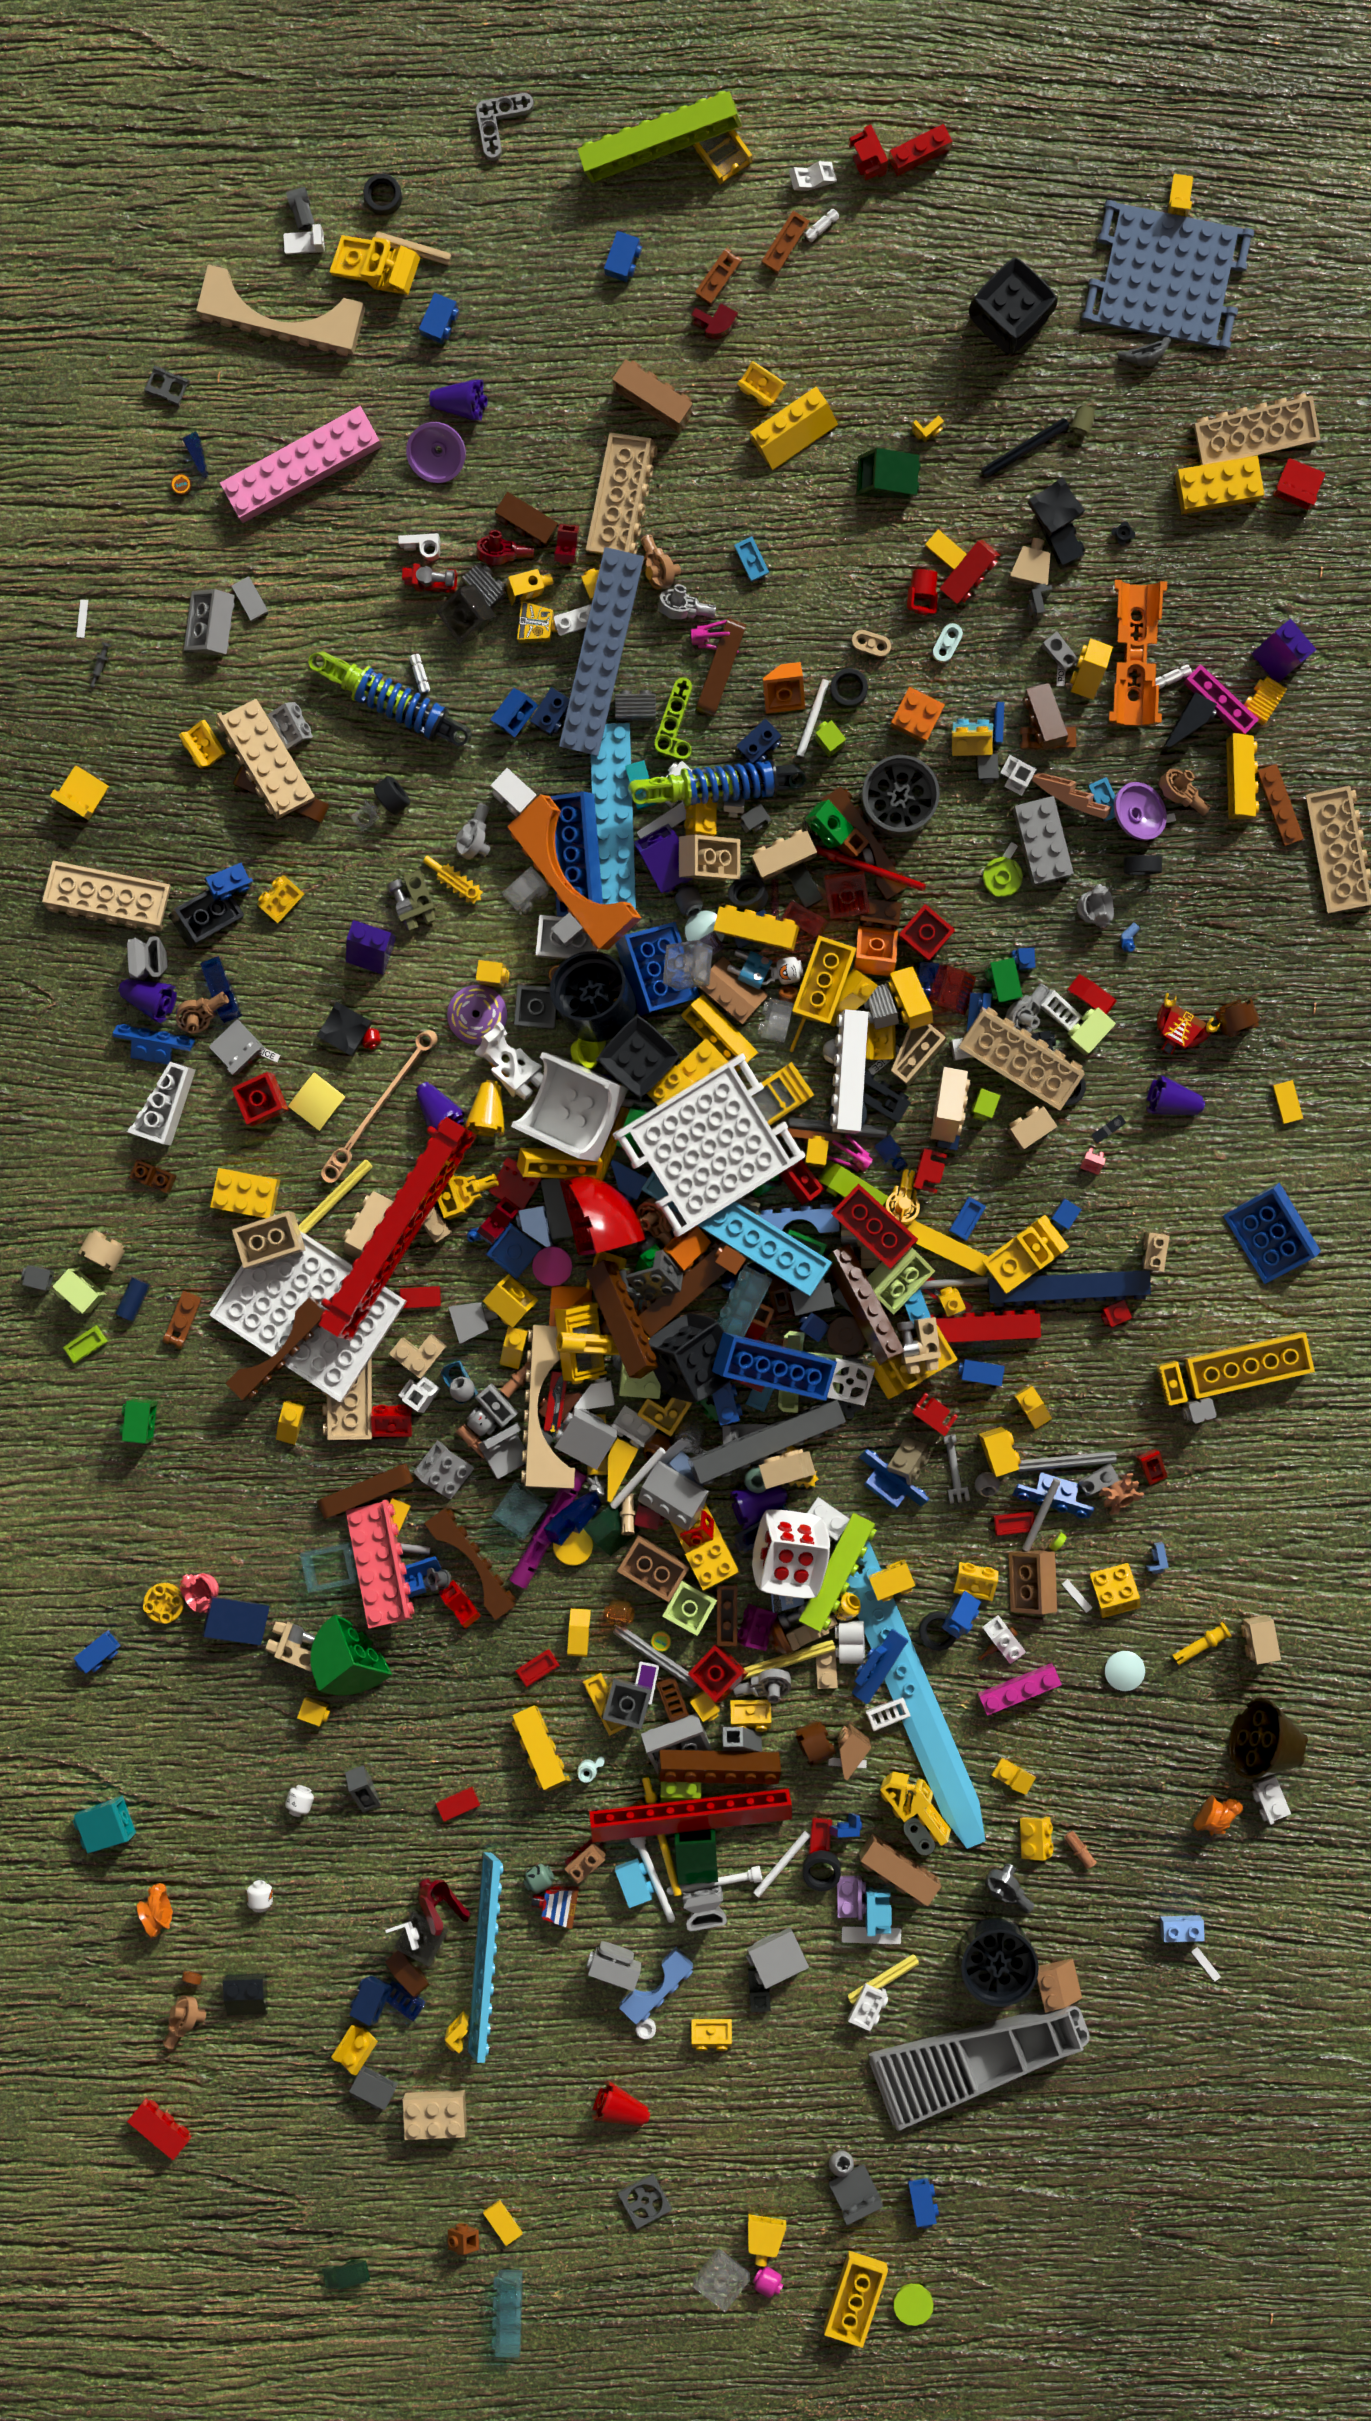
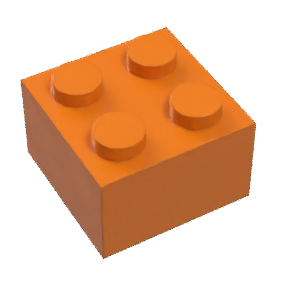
[890,687,945,744]

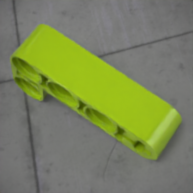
[655,677,692,762]

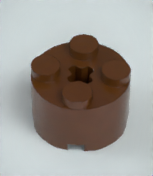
[1213,997,1260,1037]
[794,1721,836,1768]

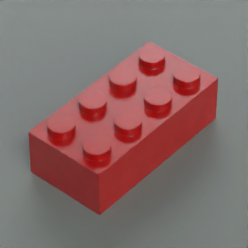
[831,1184,918,1269]

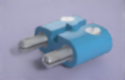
[727,949,776,990]

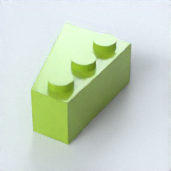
[817,1160,889,1206]

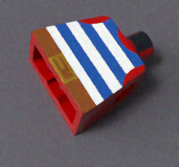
[531,1886,579,1929]

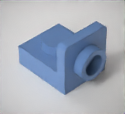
[1146,1542,1169,1574]

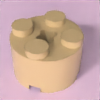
[78,1230,125,1272]

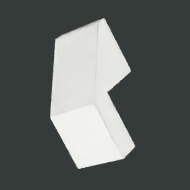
[789,161,837,191]

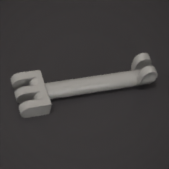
[943,1434,970,1504]

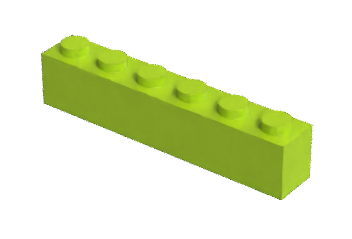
[799,1513,877,1633]

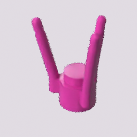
[691,620,739,654]
[827,1135,873,1172]

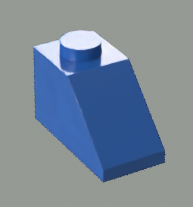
[611,1160,648,1202]

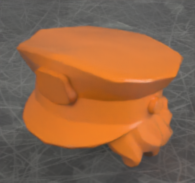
[1193,1795,1243,1836]
[136,1883,173,1938]

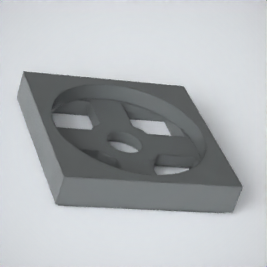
[618,2173,672,2229]

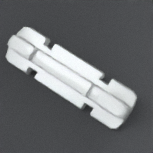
[805,209,839,242]
[409,654,430,693]
[1155,665,1192,689]

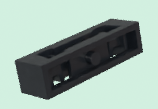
[830,1070,911,1124]

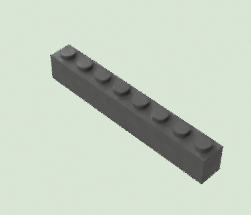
[688,1399,846,1485]

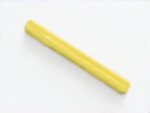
[298,1160,373,1234]
[743,1640,836,1680]

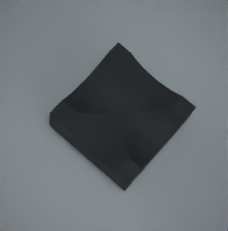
[1028,477,1085,536]
[317,1001,373,1057]

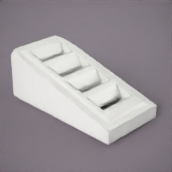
[1040,990,1082,1031]
[866,1697,911,1731]

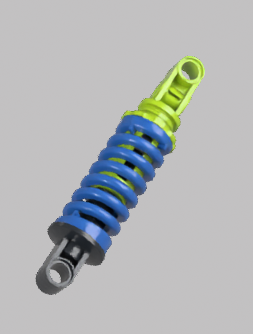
[308,651,472,746]
[628,759,806,806]

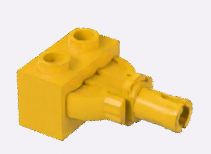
[438,1174,499,1220]

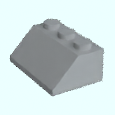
[184,589,234,655]
[638,1461,709,1531]
[641,1713,713,1774]

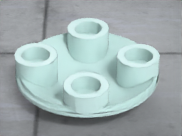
[685,911,724,951]
[1105,1651,1145,1691]

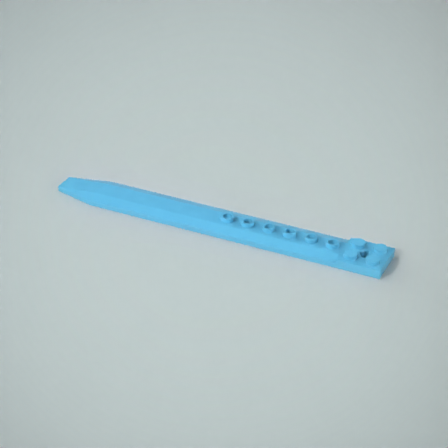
[847,1542,985,1849]

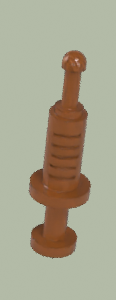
[978,1627,1018,1661]

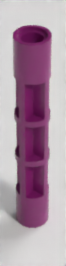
[509,1467,587,1589]

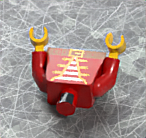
[1157,993,1220,1055]

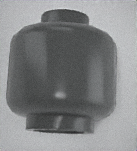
[674,885,703,917]

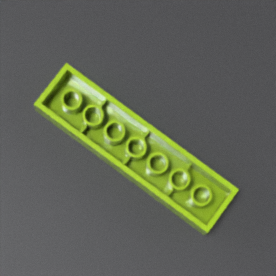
[577,91,742,183]

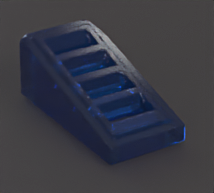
[183,431,208,478]
[386,1980,426,2022]

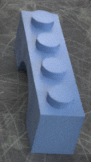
[758,1204,839,1233]
[619,1947,693,2024]

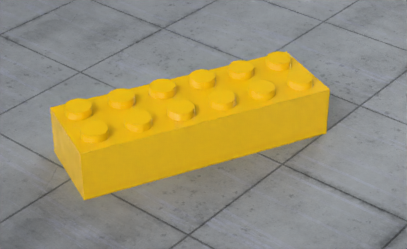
[1184,1332,1315,1399]

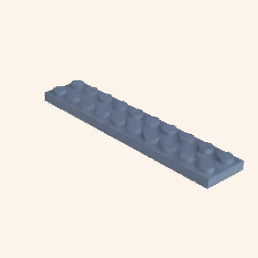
[559,547,644,756]

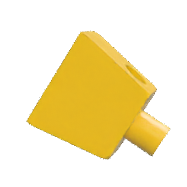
[748,2214,786,2266]

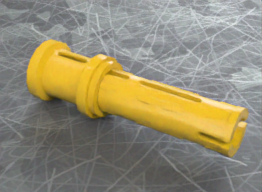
[1173,1622,1232,1666]

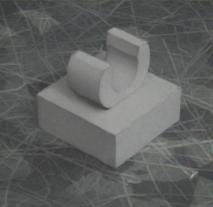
[724,794,745,818]

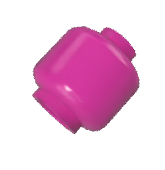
[753,2267,784,2298]

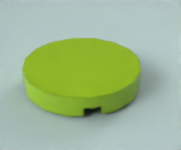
[982,857,1023,897]
[893,2283,934,2326]

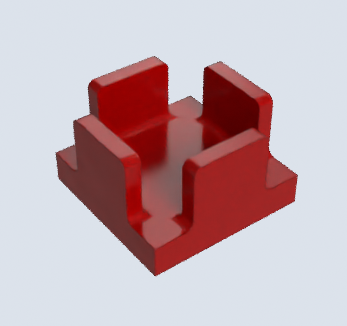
[848,124,888,181]
[912,1148,947,1194]
[910,1392,958,1436]

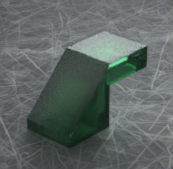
[322,2260,370,2289]

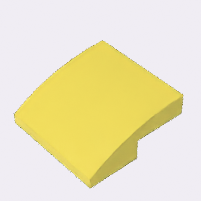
[288,1072,346,1131]

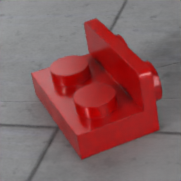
[371,1404,413,1437]

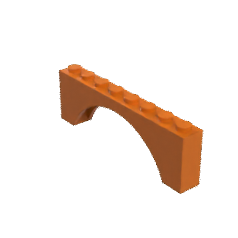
[507,794,642,950]

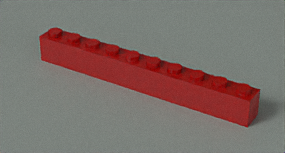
[589,1789,792,1843]

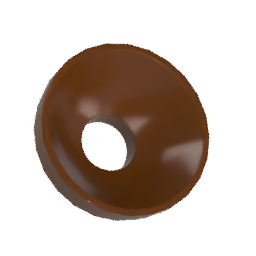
[768,1620,795,1656]

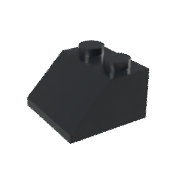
[223,1973,268,2016]

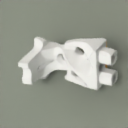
[475,1022,543,1100]

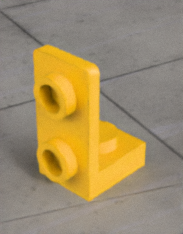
[1168,174,1193,217]

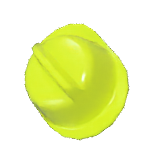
[570,1039,606,1069]

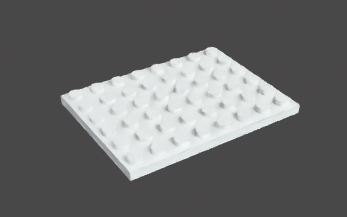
[210,1214,407,1403]

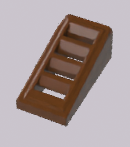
[656,1676,689,1722]

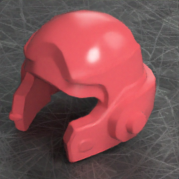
[180,1573,219,1613]

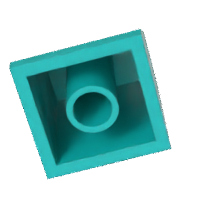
[73,1795,136,1853]

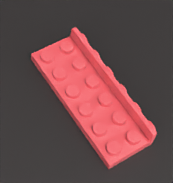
[346,1500,414,1629]

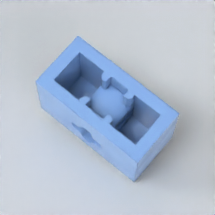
[1160,1915,1204,1942]

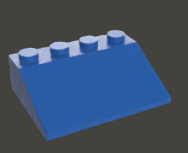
[615,922,700,1017]
[1223,1182,1321,1284]

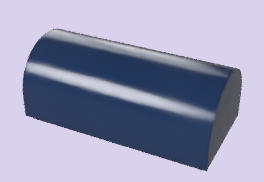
[115,1277,151,1321]

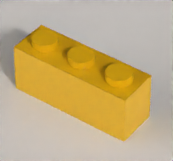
[476,960,510,988]
[888,966,933,1030]

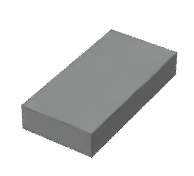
[232,576,269,622]

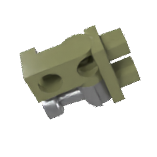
[387,870,436,931]

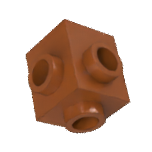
[447,2223,479,2255]

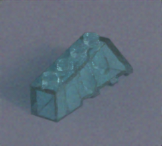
[717,1265,773,1337]
[492,2270,523,2358]

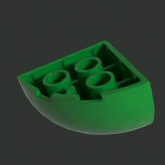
[310,1614,392,1696]

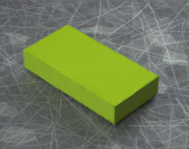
[63,1325,108,1364]

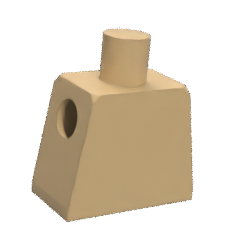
[1009,538,1050,586]

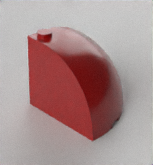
[559,1176,645,1256]

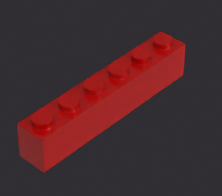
[930,1310,1041,1342]

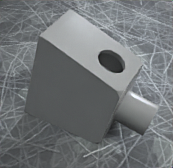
[448,1302,499,1344]

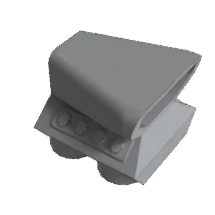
[127,936,168,981]
[682,1886,727,1931]

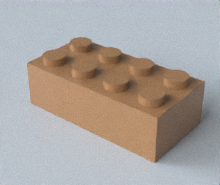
[612,359,693,434]
[859,1833,941,1906]

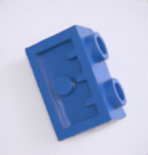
[204,863,253,901]
[967,993,992,1032]

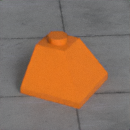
[763,662,806,714]
[549,1285,592,1327]

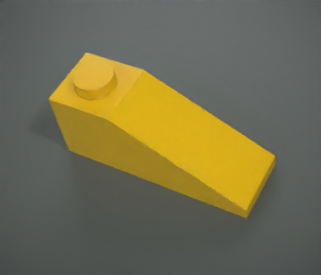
[830,968,878,1027]
[607,1437,639,1502]

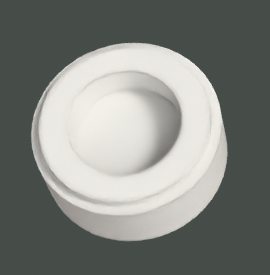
[636,2018,656,2040]

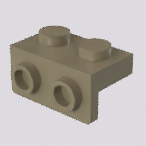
[887,1437,930,1485]

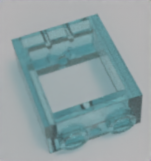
[300,1542,358,1593]

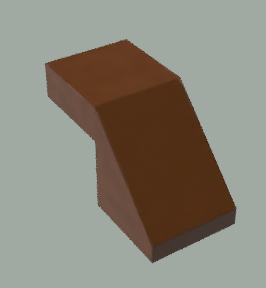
[385,1949,430,1997]

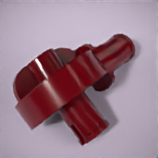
[476,530,534,566]

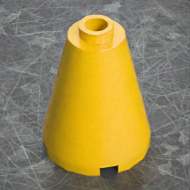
[465,1080,505,1137]

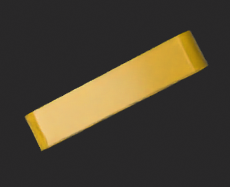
[905,1218,988,1277]

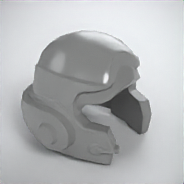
[1077,884,1114,928]

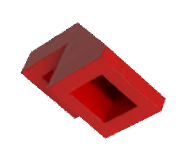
[1067,974,1117,1015]
[438,1580,481,1629]

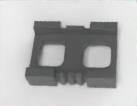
[144,365,190,407]

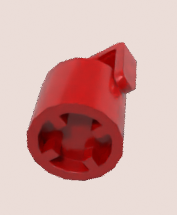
[907,569,938,615]

